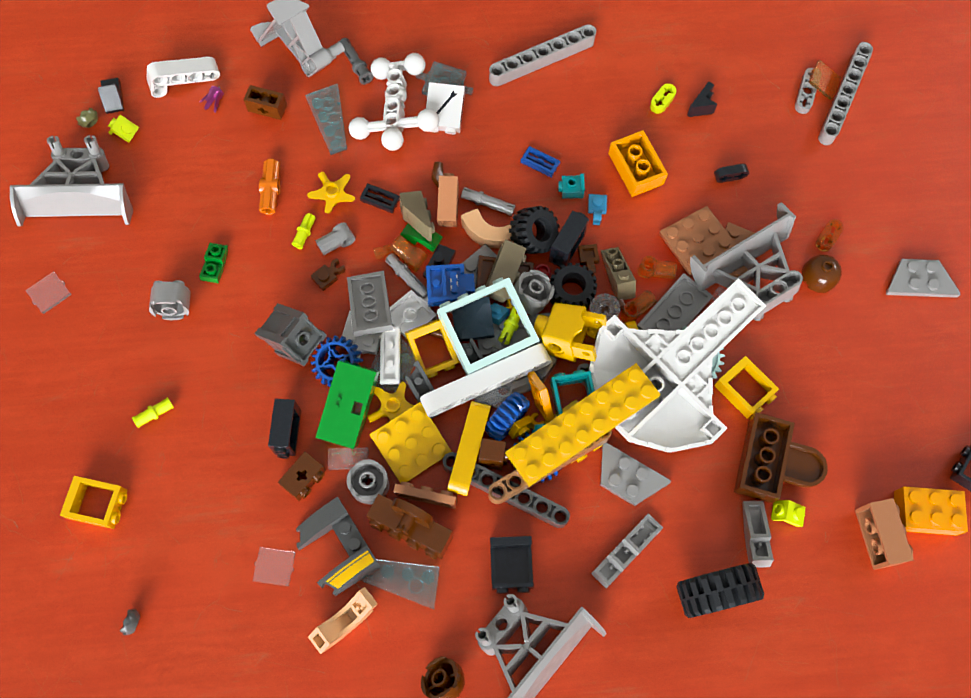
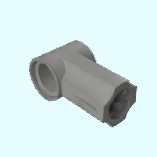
[315,222,356,255]

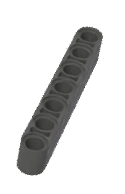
[443,452,570,528]

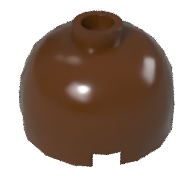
[802,255,842,293]
[421,656,465,698]

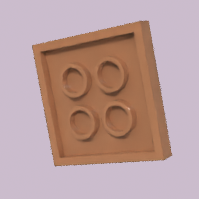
[660,206,737,276]

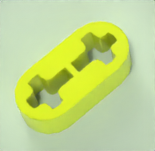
[650,84,676,114]

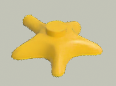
[307,172,355,214]
[367,382,414,423]

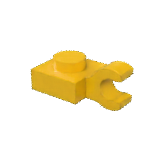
[508,413,544,439]

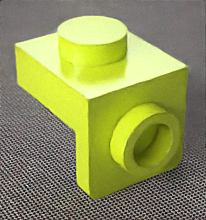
[108,115,139,143]
[771,500,806,527]

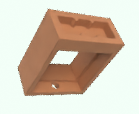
[437,173,459,227]

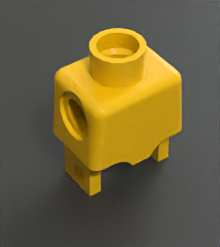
[534,303,607,362]

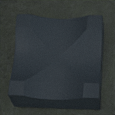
[451,297,495,342]

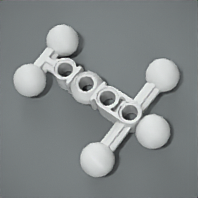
[348,53,439,151]

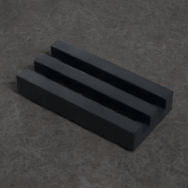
[360,183,400,213]

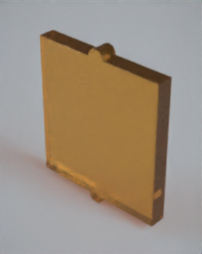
[808,60,841,100]

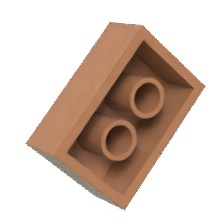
[855,498,914,570]

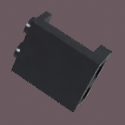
[490,536,534,594]

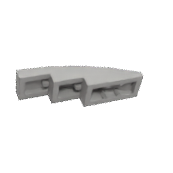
[591,513,663,588]

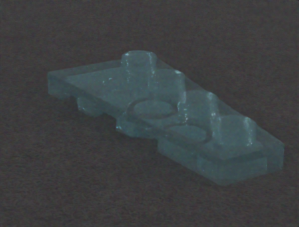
[305,83,347,155]
[360,559,440,610]

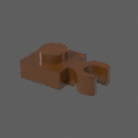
[311,259,346,291]

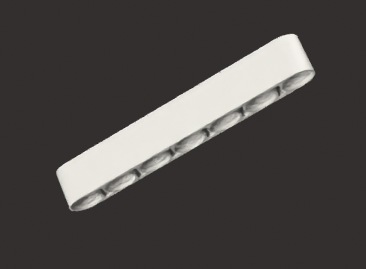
[420,343,552,417]

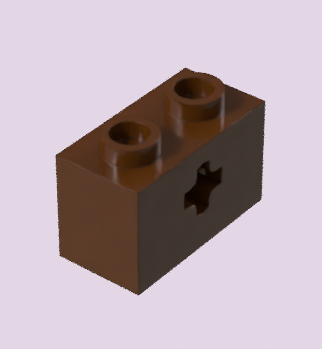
[243,85,287,120]
[479,438,509,471]
[278,452,326,501]

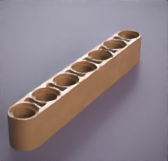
[488,430,612,504]

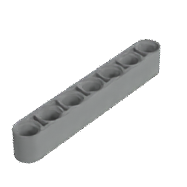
[489,25,596,86]
[818,42,873,145]

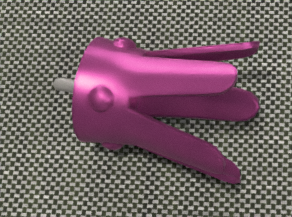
[199,86,224,112]

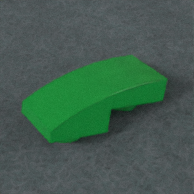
[400,224,443,252]
[199,243,228,284]

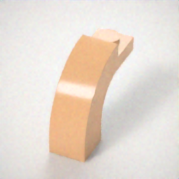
[461,208,513,249]
[308,587,378,654]

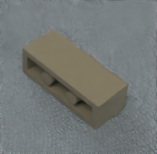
[485,239,527,303]

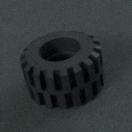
[509,206,560,254]
[550,263,597,310]

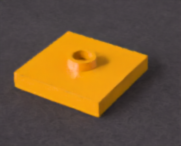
[527,371,554,423]

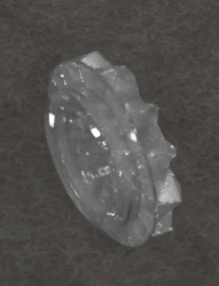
[590,294,620,321]

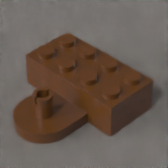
[734,412,828,503]
[366,494,453,560]

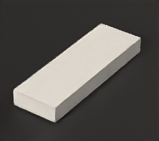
[380,326,401,385]

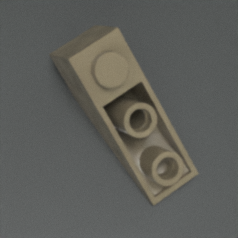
[400,191,435,241]
[601,247,636,300]

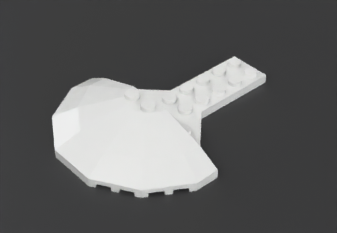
[588,278,766,453]

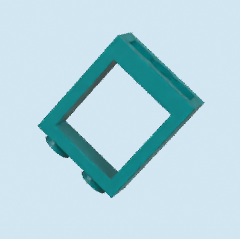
[550,370,595,416]

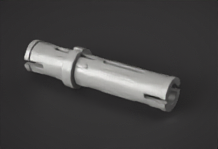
[461,187,516,216]
[385,253,428,299]

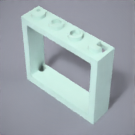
[437,277,540,376]

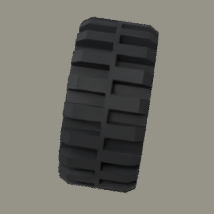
[677,563,764,618]

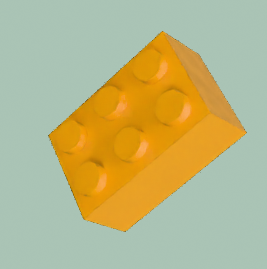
[608,130,668,197]
[894,486,968,536]

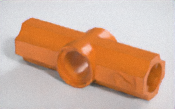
[259,159,281,215]

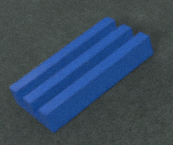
[520,146,560,178]

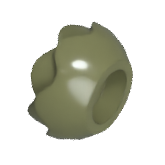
[76,108,98,128]

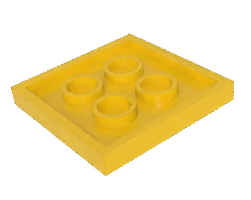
[369,402,452,483]

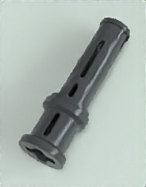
[340,38,374,85]

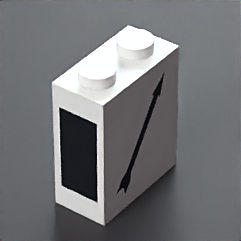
[426,82,465,135]

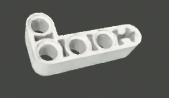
[147,57,220,98]

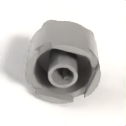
[510,270,554,316]
[149,280,191,320]
[347,460,390,504]

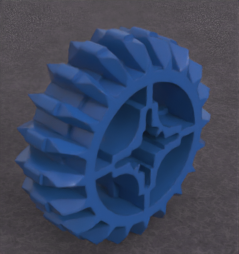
[310,335,363,387]
[485,392,530,441]

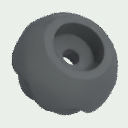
[120,608,141,635]

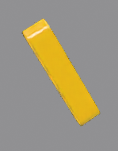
[447,401,491,496]

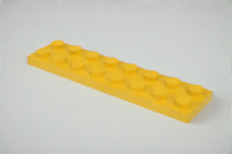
[505,363,661,487]

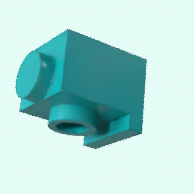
[558,174,585,199]

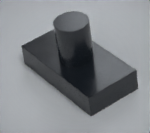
[423,244,456,279]

